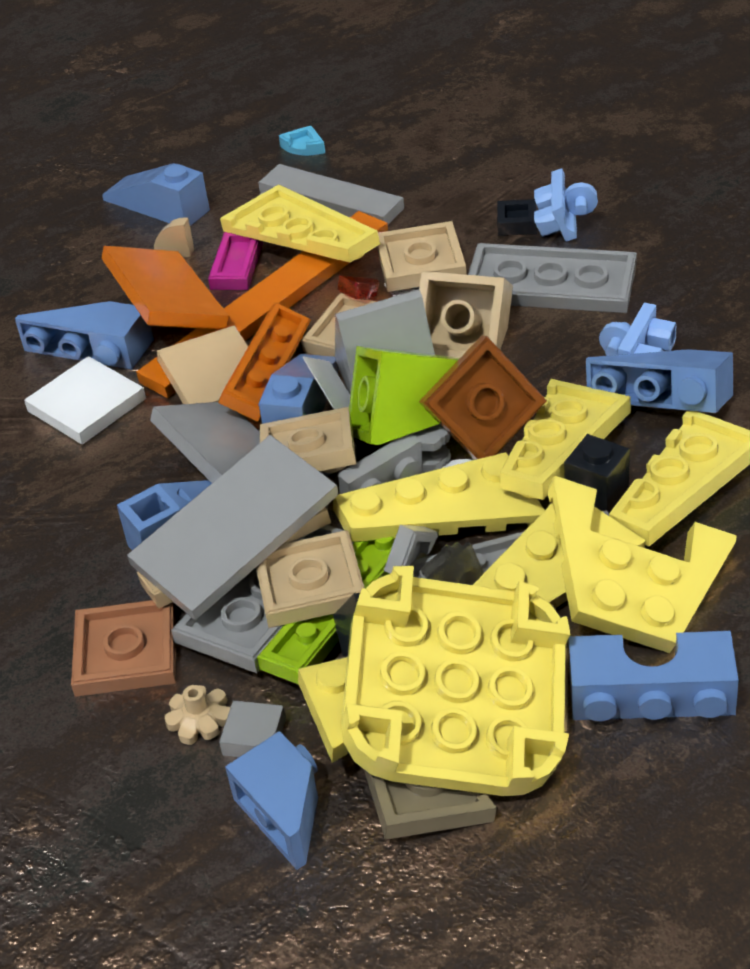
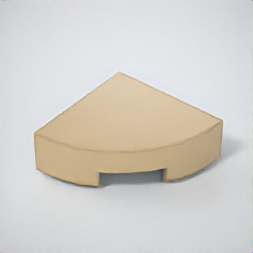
[154,218,195,257]

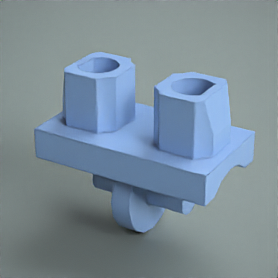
[534,168,598,242]
[599,303,677,356]

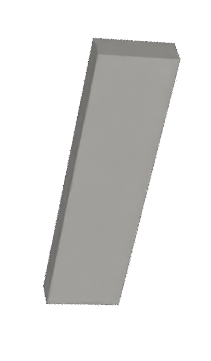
[258,164,404,224]

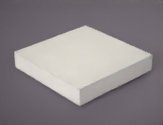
[24,356,146,445]

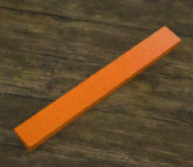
[136,211,388,398]

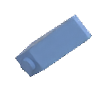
[102,163,210,226]
[258,354,339,424]

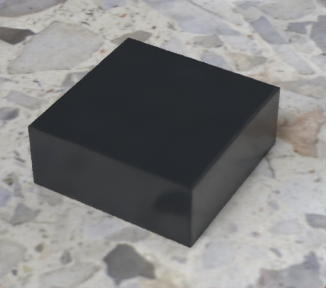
[497,199,537,236]

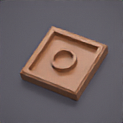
[71,600,176,697]

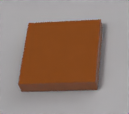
[419,335,547,460]

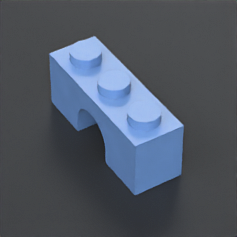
[569,631,739,721]

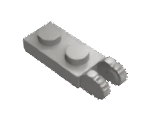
[338,424,451,494]

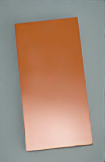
[101,246,229,330]

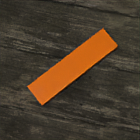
[218,302,311,422]

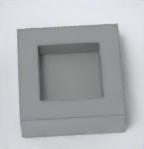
[219,700,286,757]

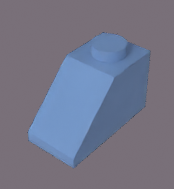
[225,731,318,870]

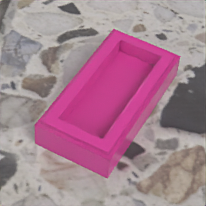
[208,232,263,290]

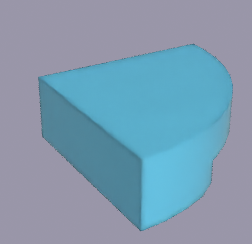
[279,126,326,156]

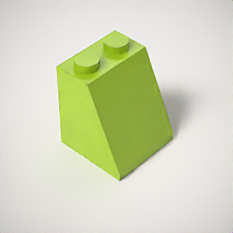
[349,346,460,445]

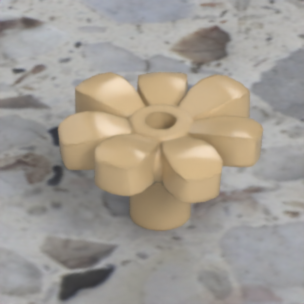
[165,685,230,745]

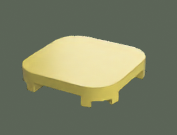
[341,566,571,796]

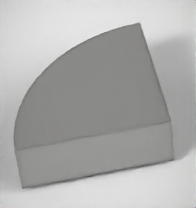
[384,525,438,574]

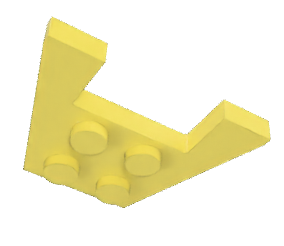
[547,476,737,653]

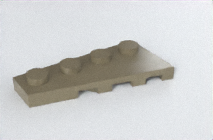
[335,656,496,840]

